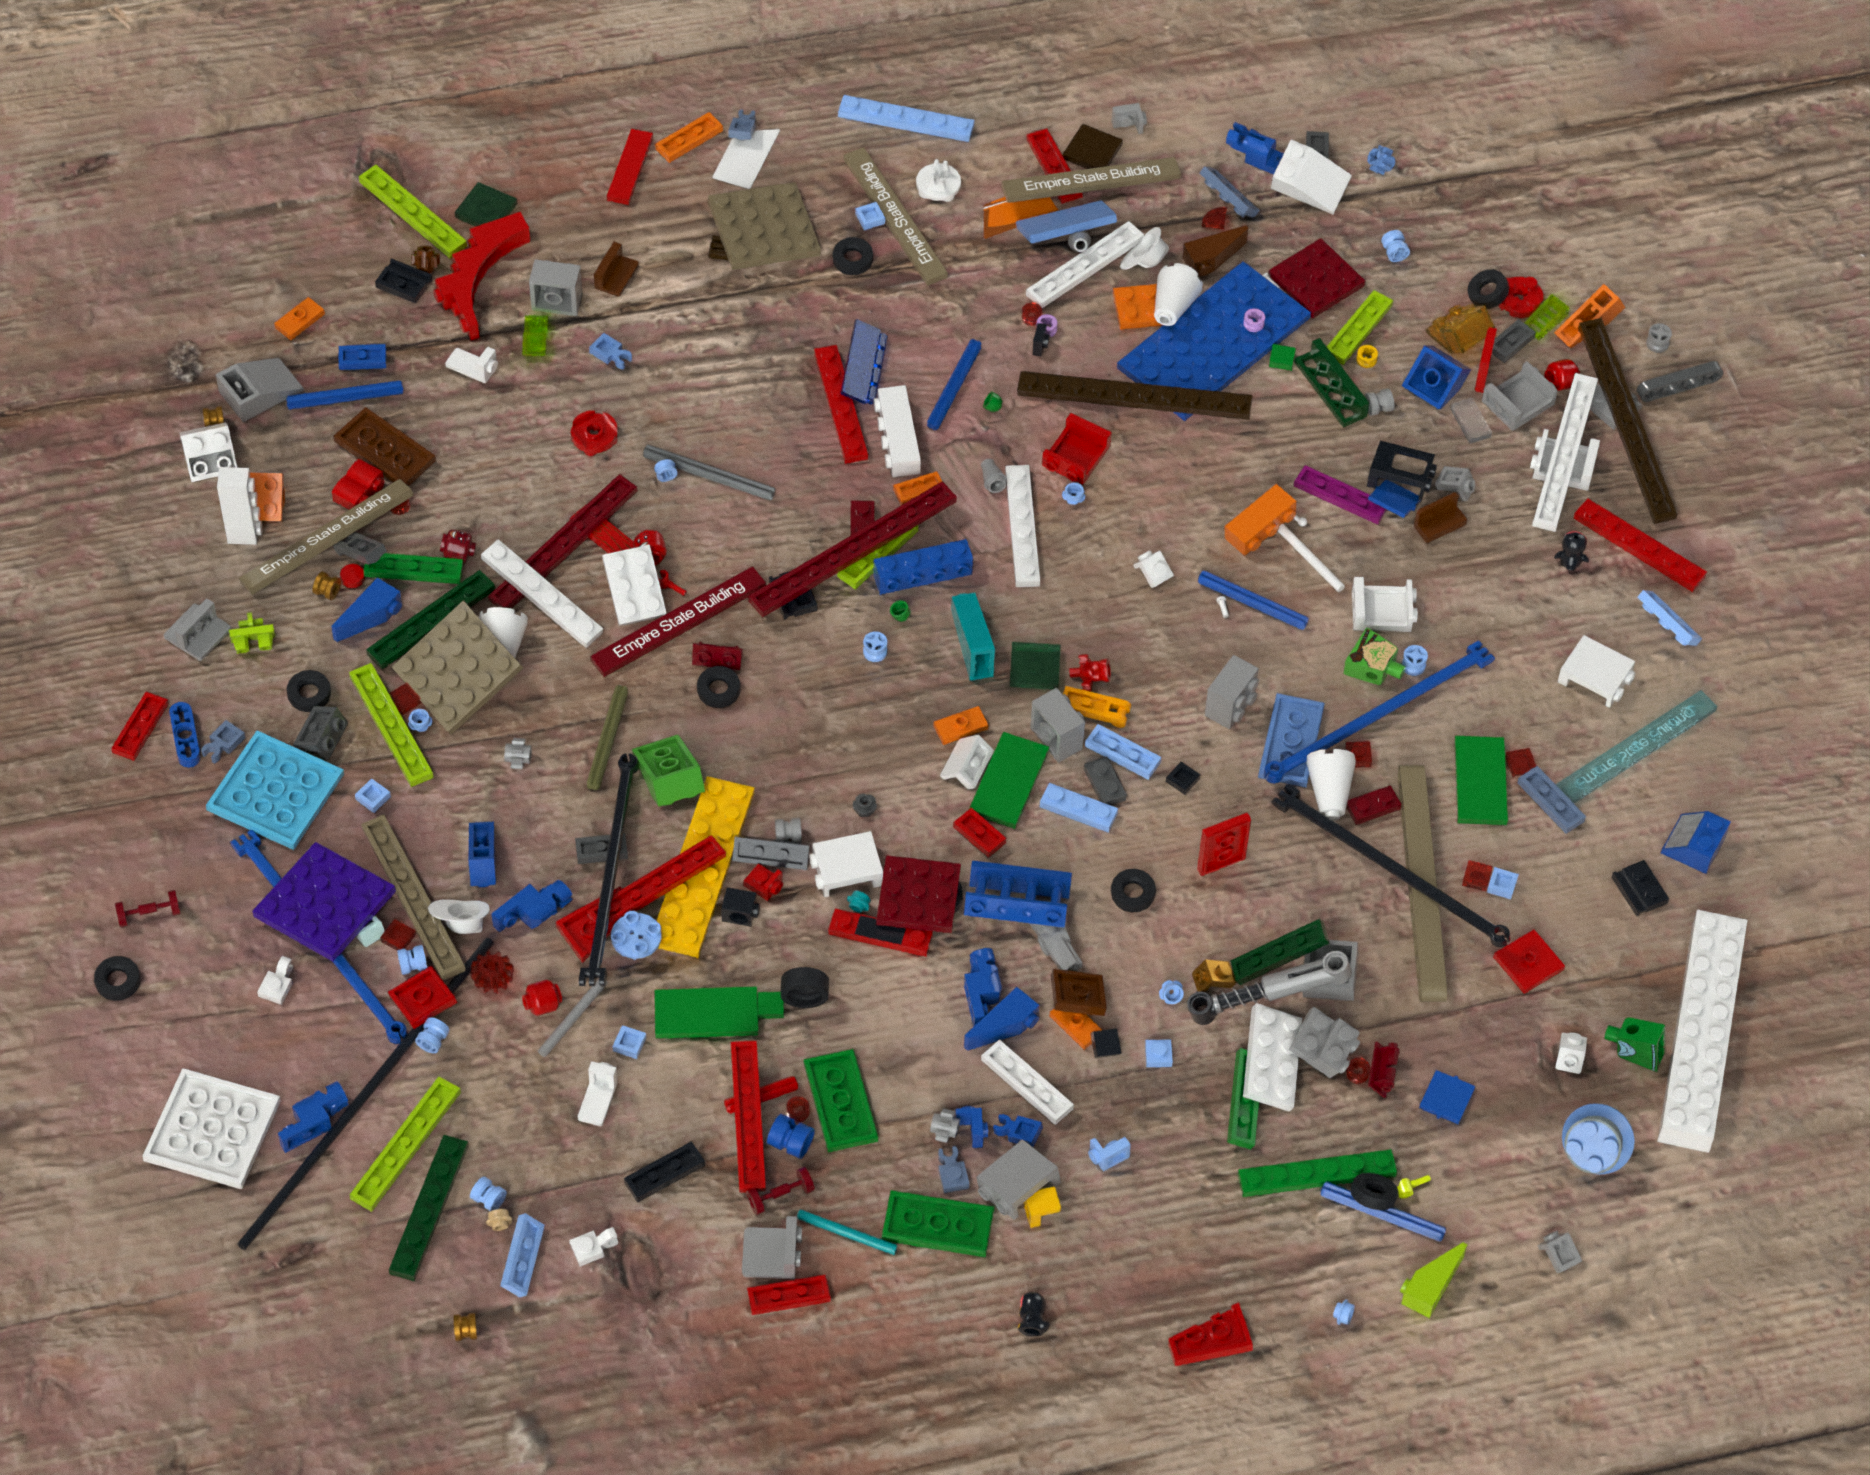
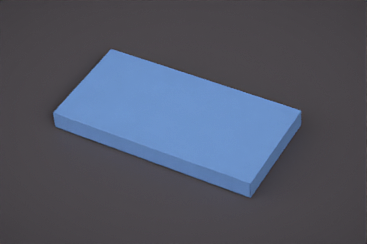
[1016,200,1117,243]
[1258,693,1325,788]

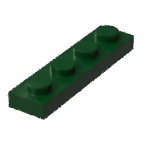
[1230,918,1330,985]

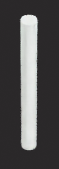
[1278,524,1345,592]

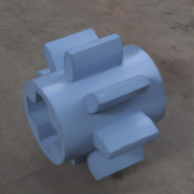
[1367,145,1395,175]

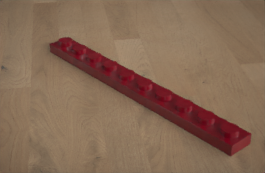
[748,481,957,618]

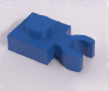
[993,1114,1043,1147]

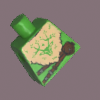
[1343,627,1406,685]

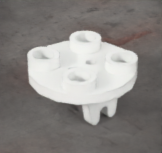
[916,159,961,202]

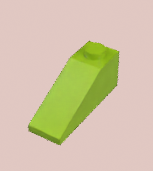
[1400,1242,1468,1318]

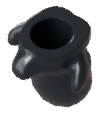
[1554,531,1589,571]
[1018,1291,1050,1337]

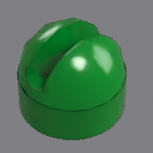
[983,391,1003,412]
[890,600,911,622]

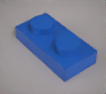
[339,344,386,370]

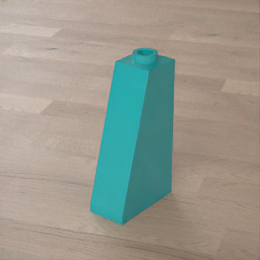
[951,593,995,681]

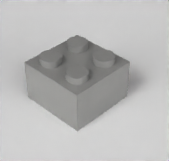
[529,259,582,316]
[1205,655,1260,729]
[1030,688,1085,763]
[1303,940,1359,1001]

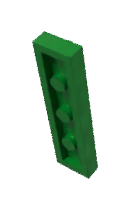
[364,553,464,584]
[1227,1048,1259,1150]

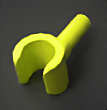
[1397,1175,1431,1198]

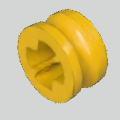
[1356,345,1378,368]

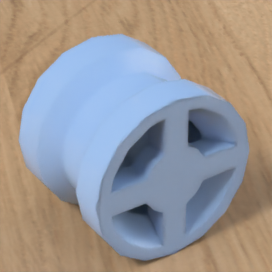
[863,631,887,662]
[1402,645,1428,676]

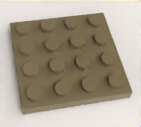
[708,182,821,270]
[392,601,523,735]

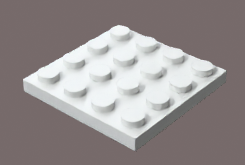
[143,1068,281,1189]

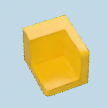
[1023,1186,1061,1228]

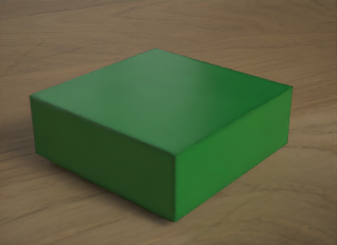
[1269,344,1296,371]
[758,992,784,1019]

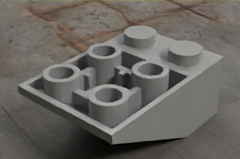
[216,358,304,422]

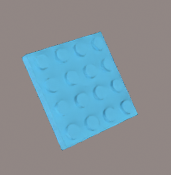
[206,731,344,850]

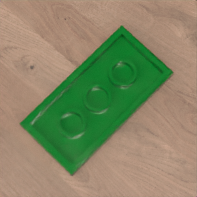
[969,732,1049,829]
[1454,736,1508,825]
[654,986,758,1039]
[803,1049,878,1153]
[881,1190,994,1257]

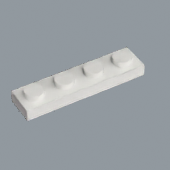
[981,1039,1074,1125]

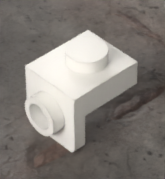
[1133,550,1174,588]
[1556,1032,1587,1074]

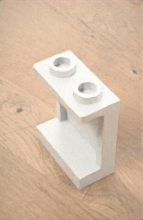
[1530,429,1600,491]
[1352,577,1418,632]
[1558,635,1636,708]
[809,831,883,897]

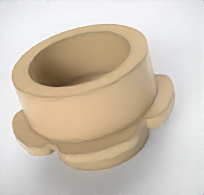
[486,1209,512,1231]

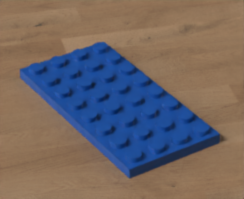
[1117,261,1311,421]

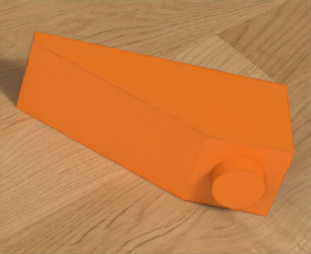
[1554,284,1625,349]

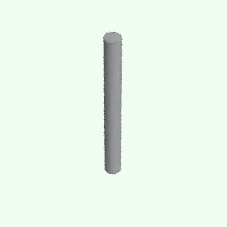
[538,979,608,1057]

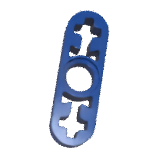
[169,702,201,768]

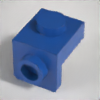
[955,1106,988,1148]

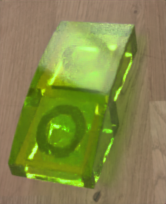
[522,315,549,356]

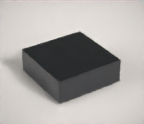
[1165,762,1201,795]
[1090,1028,1122,1058]

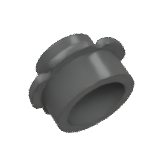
[852,794,877,817]

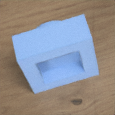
[855,202,885,230]
[355,778,391,813]
[1487,867,1519,900]
[612,1025,646,1059]
[1145,1040,1173,1067]

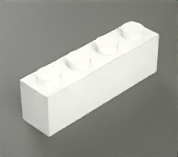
[874,385,921,477]
[217,467,262,545]

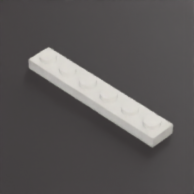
[1026,221,1144,309]
[1005,465,1040,587]
[481,539,603,648]

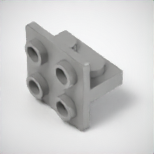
[164,598,231,661]

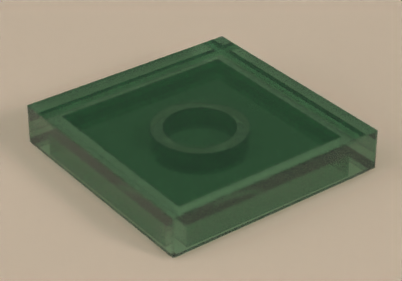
[454,182,518,227]
[1010,642,1061,689]

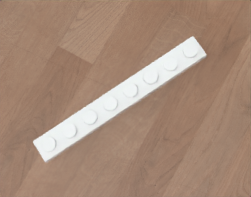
[1532,373,1598,532]

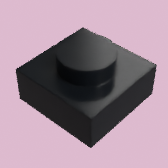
[1032,323,1050,357]

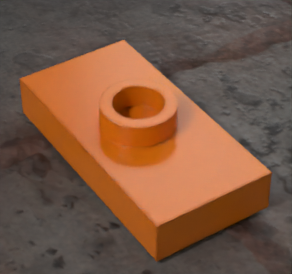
[274,297,325,341]
[893,471,942,505]
[933,706,988,745]
[1049,1009,1102,1050]

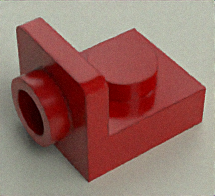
[743,864,784,901]

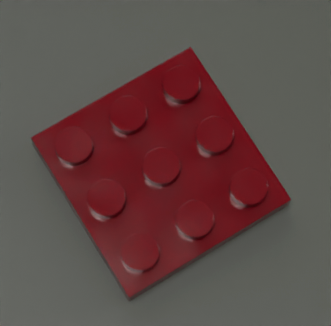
[1268,238,1366,319]
[876,855,961,933]

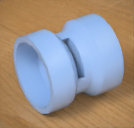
[1381,230,1410,262]
[397,945,427,975]
[415,1017,450,1053]
[470,1176,507,1212]

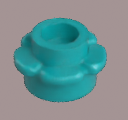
[847,891,871,913]

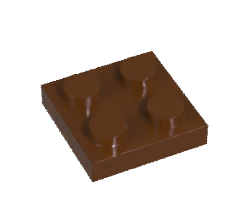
[1051,969,1107,1016]

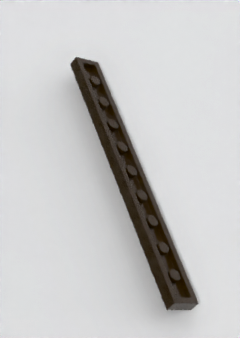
[1578,318,1678,524]
[1017,371,1253,420]

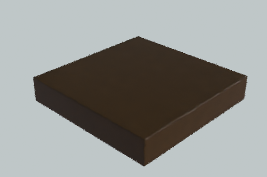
[1063,123,1123,169]

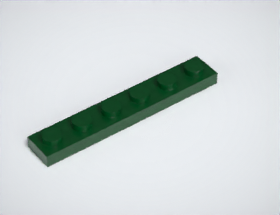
[366,570,496,670]
[389,1134,469,1281]

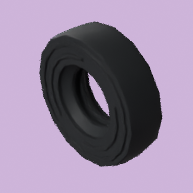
[832,237,874,275]
[1467,269,1509,309]
[697,666,741,708]
[287,670,331,712]
[1111,869,1156,912]
[94,956,141,1001]
[1350,1173,1398,1210]

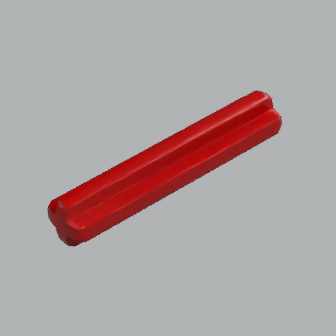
[724,1076,798,1114]

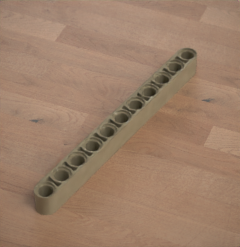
[1398,765,1447,1002]

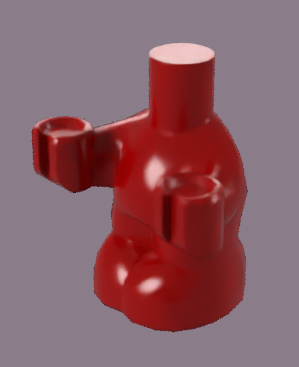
[1069,654,1111,692]

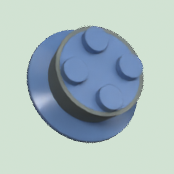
[1562,1103,1635,1174]

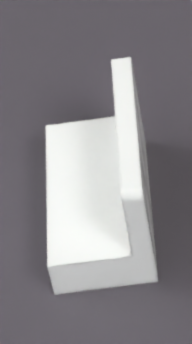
[940,735,994,789]

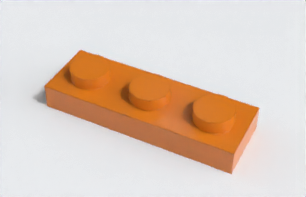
[655,112,723,163]

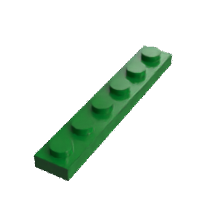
[1237,1149,1397,1197]

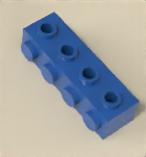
[873,539,973,595]

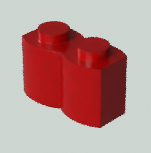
[332,459,385,510]

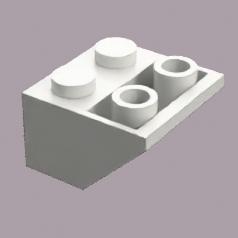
[179,422,237,482]

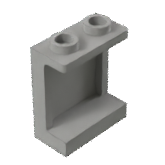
[1482,362,1557,431]
[976,1140,1061,1220]

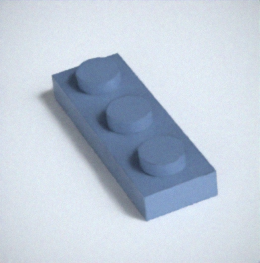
[1200,166,1260,218]
[1517,766,1586,834]

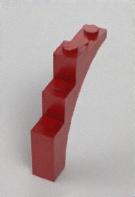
[433,211,530,340]

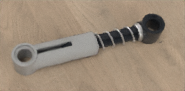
[1187,951,1352,1025]

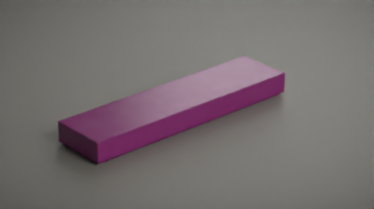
[1293,465,1387,525]

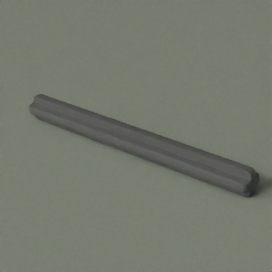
[643,444,776,500]

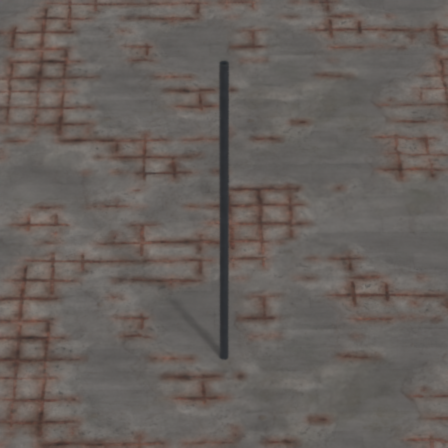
[237,937,494,1250]

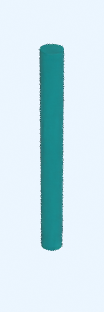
[797,1209,898,1255]

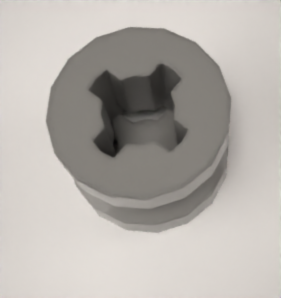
[1646,323,1672,353]

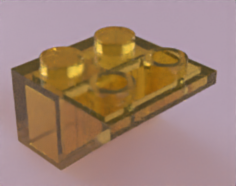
[1425,304,1495,353]

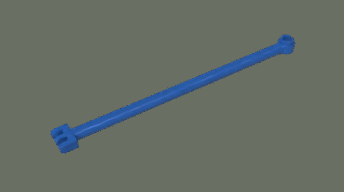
[1264,641,1495,784]
[230,830,407,1044]

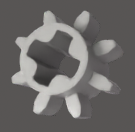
[504,738,532,769]
[930,1108,960,1143]

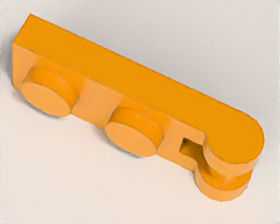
[1063,686,1131,728]

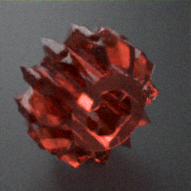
[470,950,514,994]

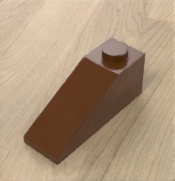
[1182,225,1249,277]

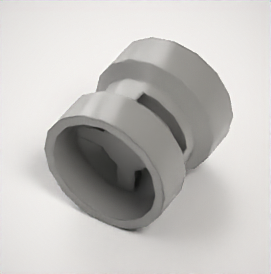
[1364,388,1394,416]
[775,818,802,843]

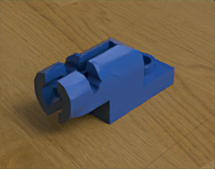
[1226,122,1284,174]
[491,880,573,933]
[964,948,1002,1027]
[278,1081,349,1153]

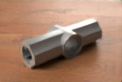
[1030,924,1082,972]

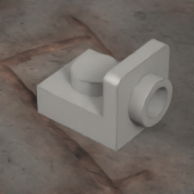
[1111,103,1147,134]
[1435,466,1476,501]
[1537,1231,1582,1273]

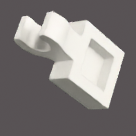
[257,956,293,1005]
[569,1228,619,1267]

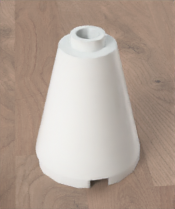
[1154,263,1203,326]
[479,607,528,658]
[1306,749,1356,821]

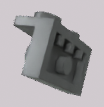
[293,706,348,760]

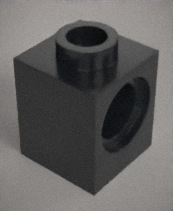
[721,887,761,927]

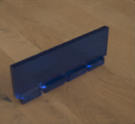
[840,319,888,405]

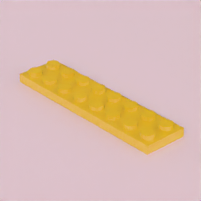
[657,776,755,958]

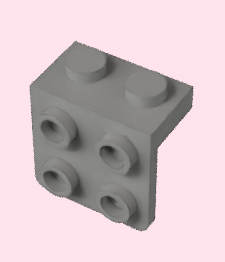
[742,1216,802,1279]

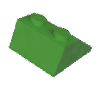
[632,735,705,807]

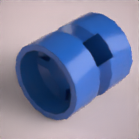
[767,1113,815,1159]

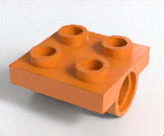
[250,472,285,521]

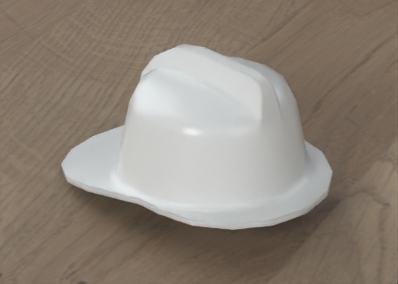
[1120,227,1169,270]
[428,900,490,934]

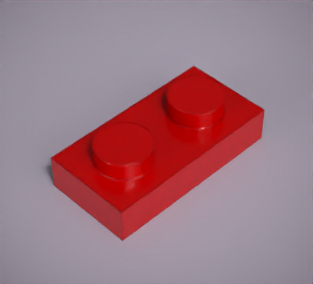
[953,808,1006,858]

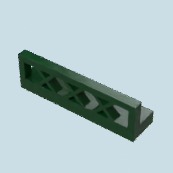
[1294,338,1369,428]

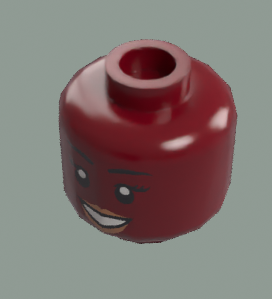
[440,529,476,563]

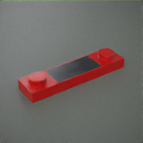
[828,908,933,957]

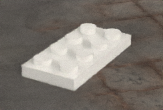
[1243,1003,1302,1112]

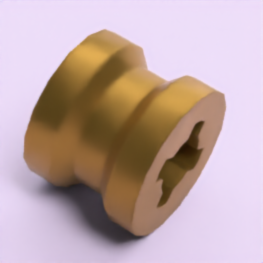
[203,406,224,427]
[312,571,341,601]
[453,1313,477,1342]

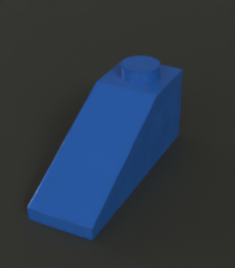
[331,578,402,642]
[468,821,496,887]
[964,987,1040,1051]

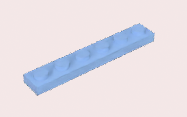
[838,95,974,142]

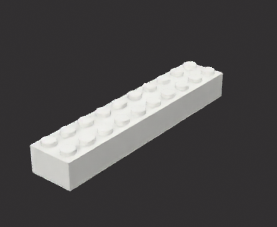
[1657,910,1747,1153]

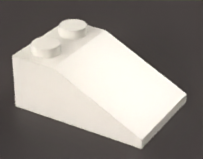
[1271,140,1352,214]

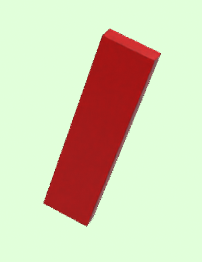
[1026,128,1083,204]
[607,129,653,205]

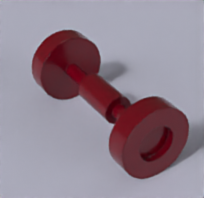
[115,890,180,928]
[746,1167,815,1215]

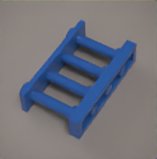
[964,860,1072,928]

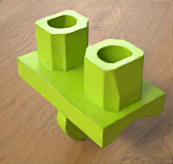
[229,612,275,654]

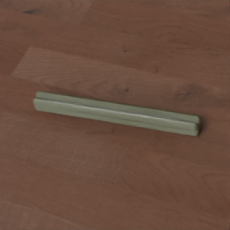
[587,685,628,791]

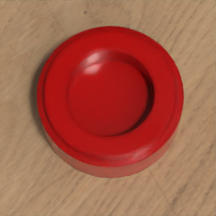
[340,564,365,588]

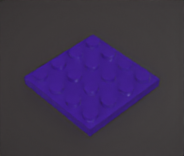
[252,842,396,961]

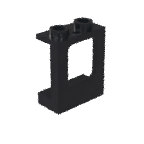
[1366,440,1437,501]

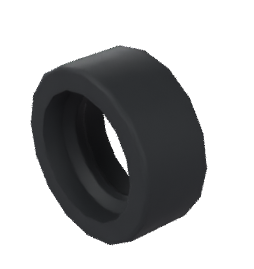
[781,967,829,1008]

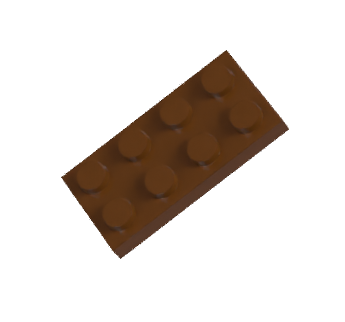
[333,407,436,486]

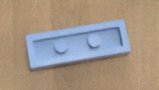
[1637,590,1702,646]
[1085,724,1162,780]
[1039,783,1118,833]
[500,1213,545,1297]

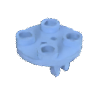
[611,911,662,960]

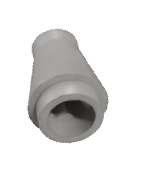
[1068,231,1091,252]
[981,459,1007,493]

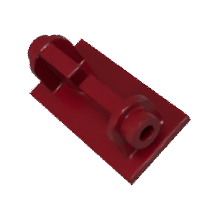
[692,642,743,670]
[1368,1041,1400,1098]

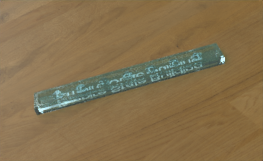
[1556,690,1717,804]

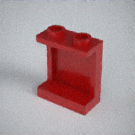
[1042,413,1112,485]

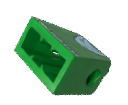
[1604,1017,1665,1072]

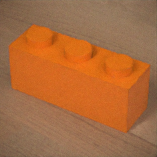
[1225,484,1296,556]

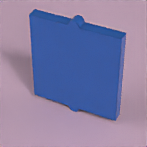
[1368,479,1421,518]
[1419,1070,1476,1125]

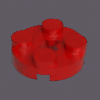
[1498,276,1543,318]
[571,410,618,456]

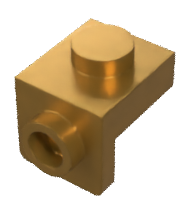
[1192,959,1236,992]

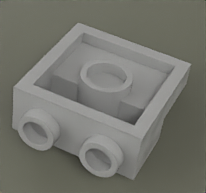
[1289,1007,1360,1078]

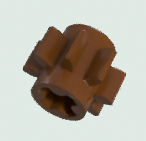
[411,245,440,273]

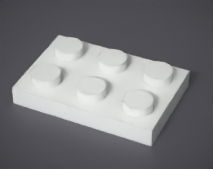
[602,545,667,626]

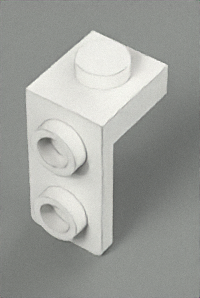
[446,347,498,384]
[578,1061,618,1126]

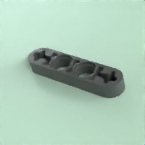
[1636,361,1724,402]

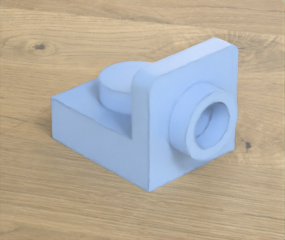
[1088,1137,1131,1171]

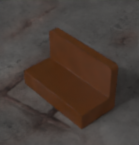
[594,241,639,297]
[1414,492,1467,544]

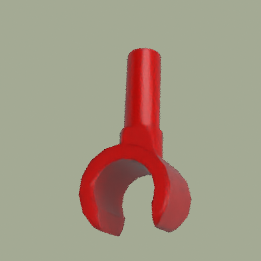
[658,570,687,596]

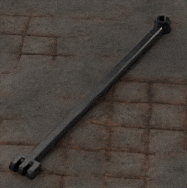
[579,753,639,986]
[1271,784,1510,948]

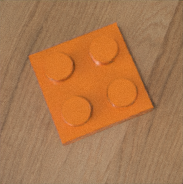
[1113,284,1163,330]

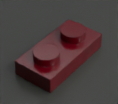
[850,500,874,536]
[1346,785,1402,825]

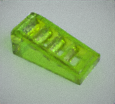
[1524,294,1569,341]

